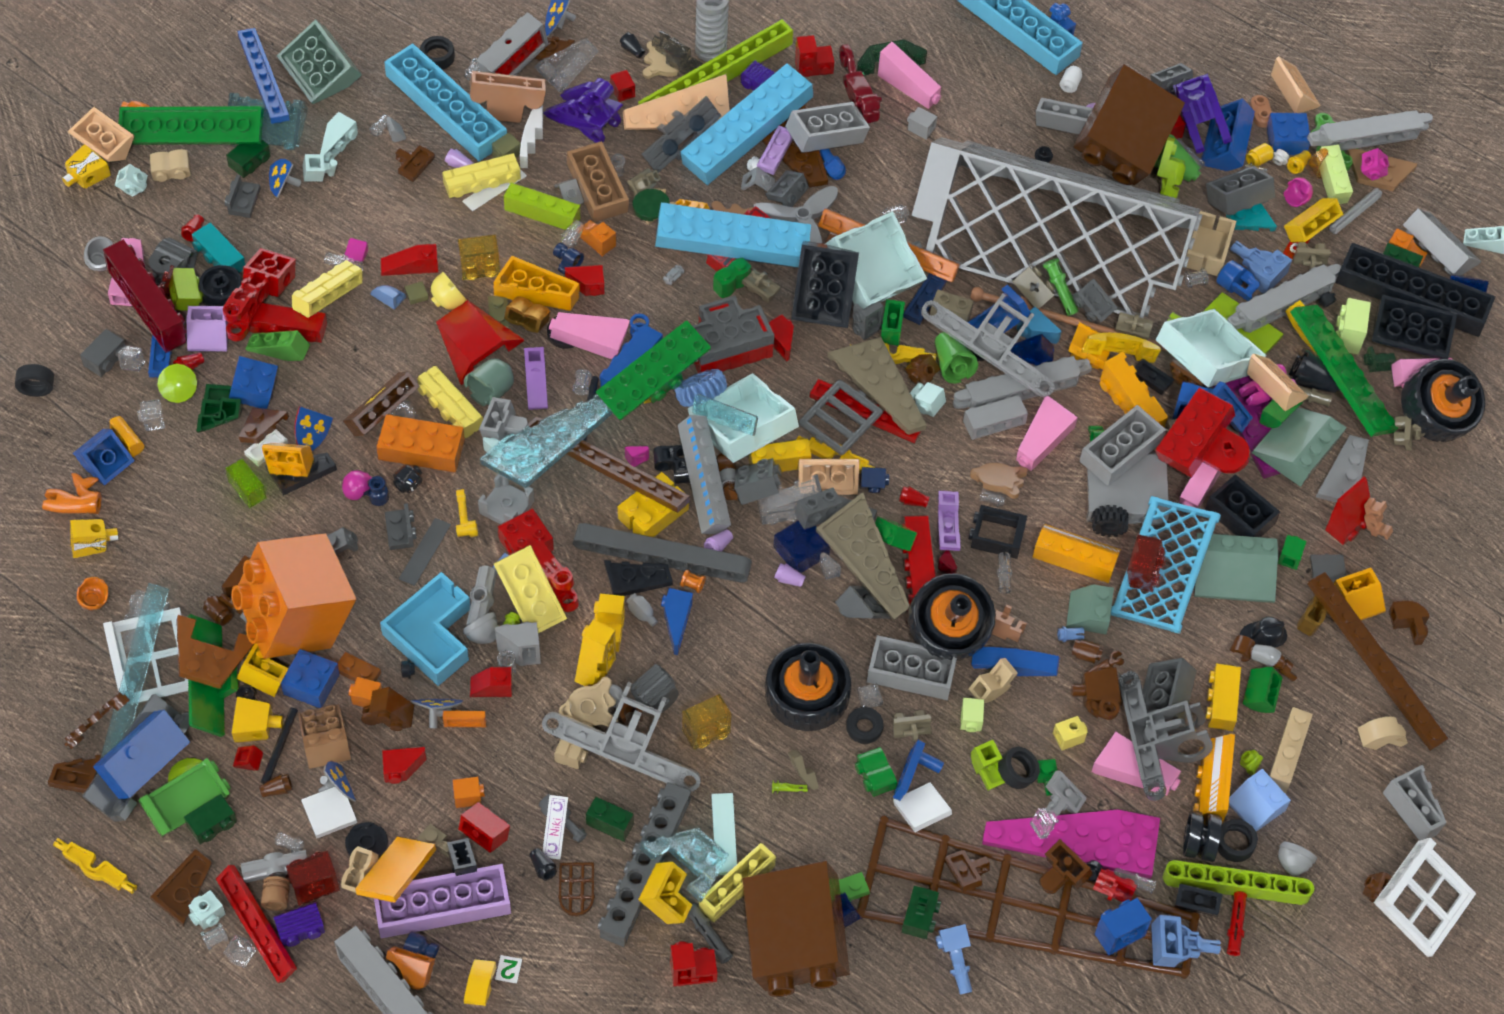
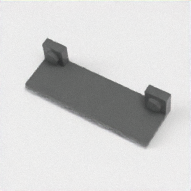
[83,694,189,822]

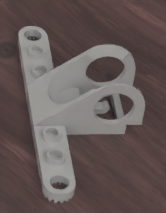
[921,293,1055,397]
[542,682,701,791]

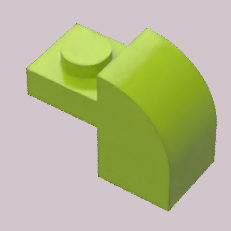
[971,740,1005,791]

